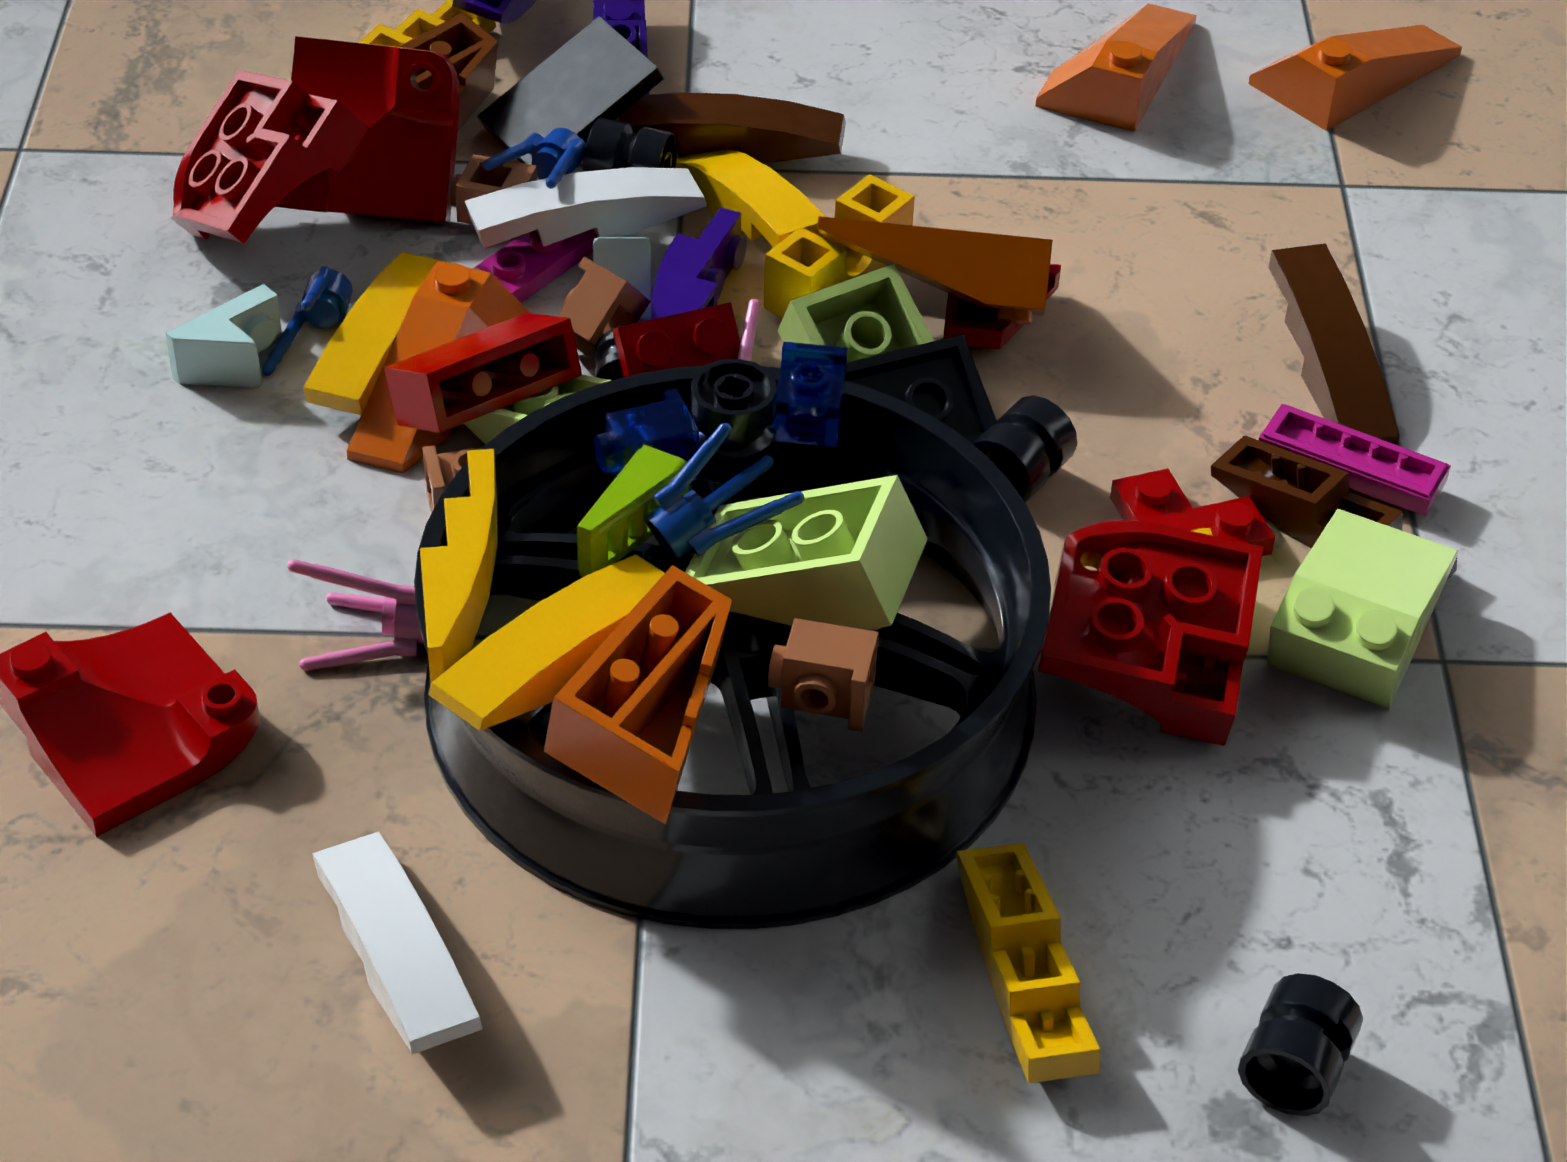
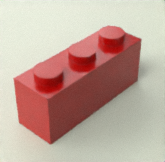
[384,313,582,433]

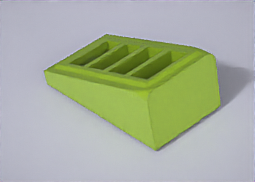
[577,445,689,577]

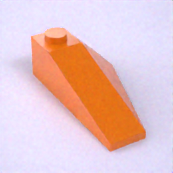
[1035,3,1197,132]
[1248,25,1462,131]
[817,216,1053,324]
[346,260,530,473]

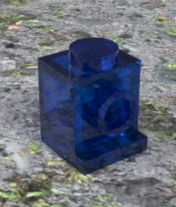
[774,342,848,447]
[594,388,699,480]

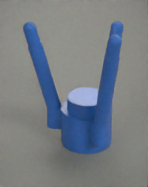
[482,127,585,189]
[261,266,354,376]
[644,423,805,560]

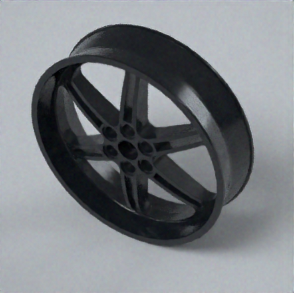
[414,365,1051,929]

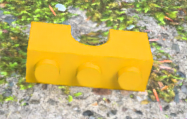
[763,174,915,318]

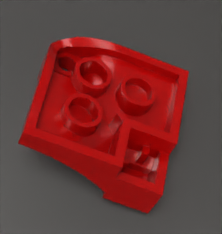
[275,36,459,223]
[171,70,369,244]
[1038,520,1263,746]
[0,612,260,837]

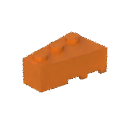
[544,565,732,825]

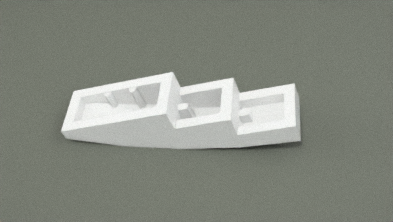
[465,167,707,249]
[312,832,482,1054]

